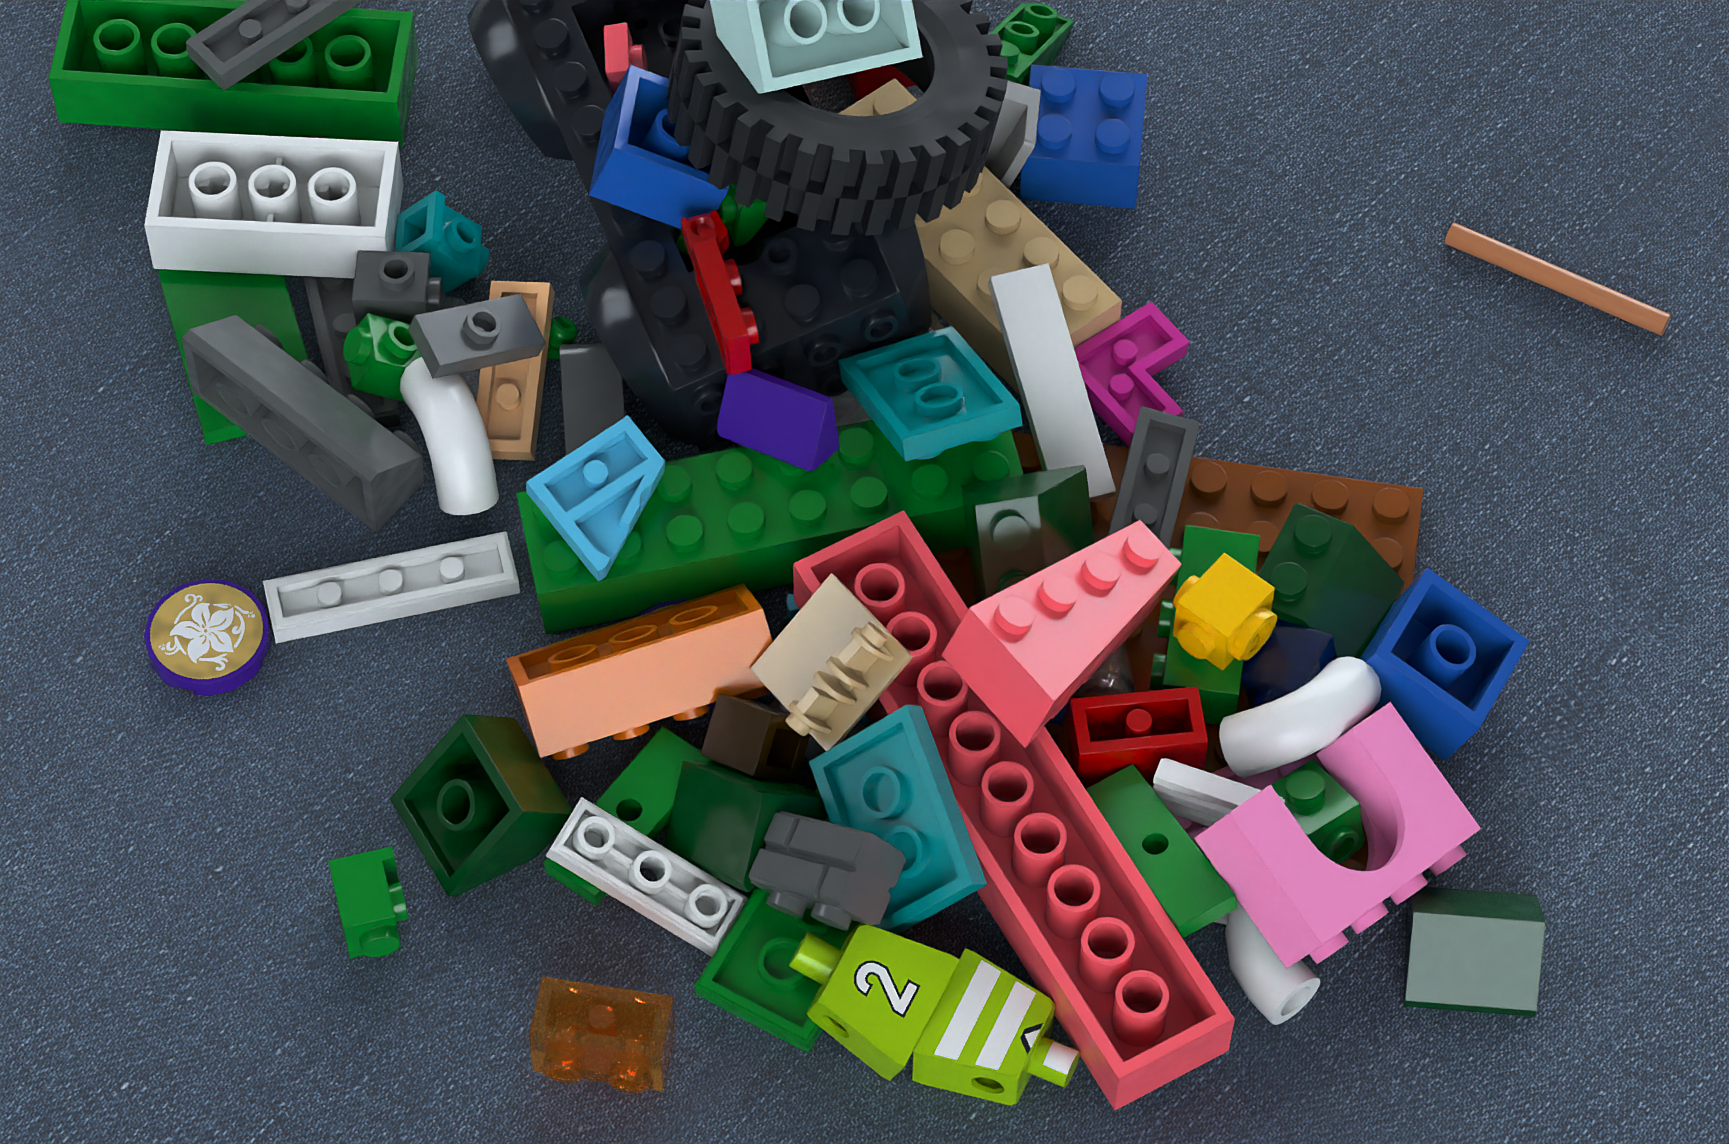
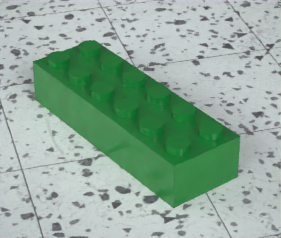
[48,0,419,146]

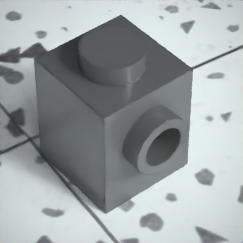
[352,251,443,327]

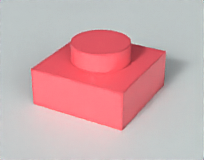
[604,23,648,96]

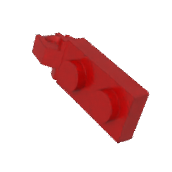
[681,210,759,375]

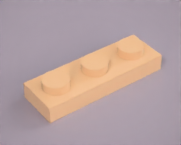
[476,281,555,461]

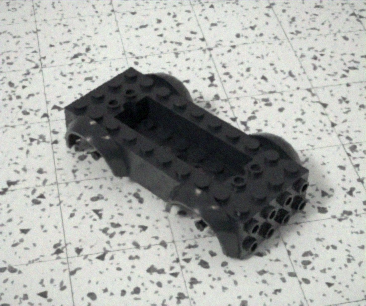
[467,0,932,452]

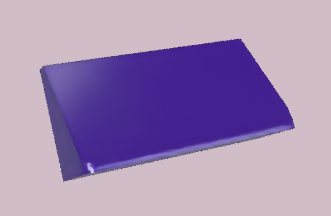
[717,368,840,471]

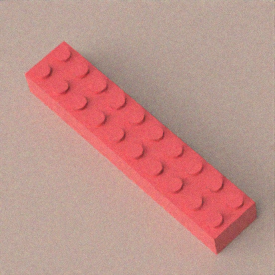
[793,510,1235,1111]

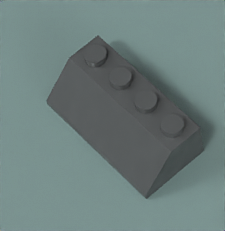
[182,315,424,533]

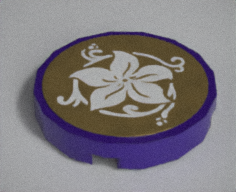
[144,579,272,696]

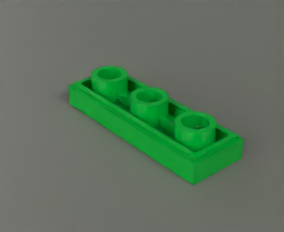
[544,726,713,906]
[1086,764,1237,938]

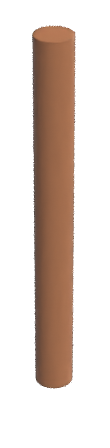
[1445,222,1671,336]

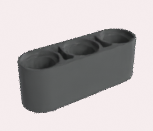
[559,342,625,456]

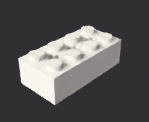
[144,130,404,278]

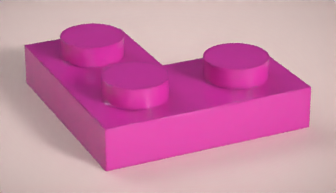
[1074,301,1190,447]

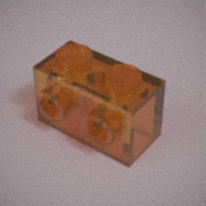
[529,977,676,1093]

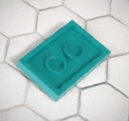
[838,326,1023,462]
[809,705,987,935]

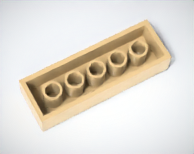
[838,78,1122,396]

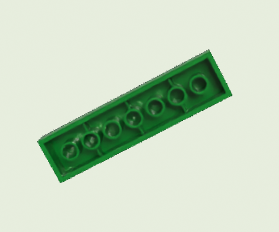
[516,420,1024,635]

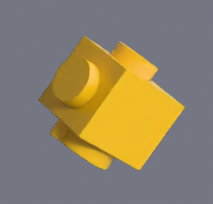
[1172,553,1277,671]

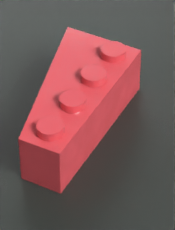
[942,520,1182,748]

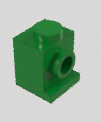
[343,313,422,402]
[328,846,409,958]

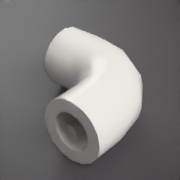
[400,357,499,515]
[1219,657,1381,778]
[1225,898,1320,1025]

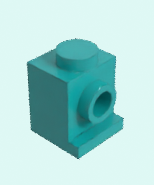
[394,190,490,293]

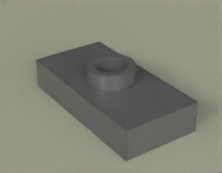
[408,294,546,379]

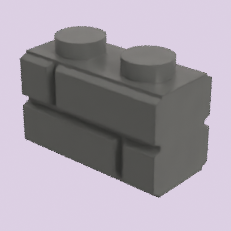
[748,811,906,931]

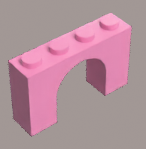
[1194,702,1481,969]

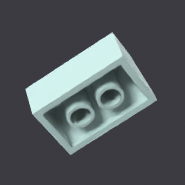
[710,0,923,94]

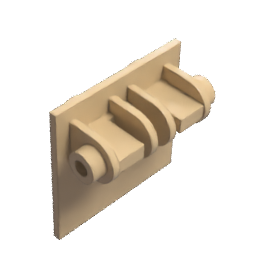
[750,573,913,751]

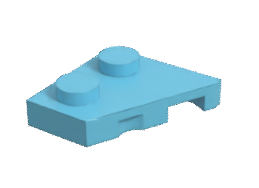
[526,416,665,582]

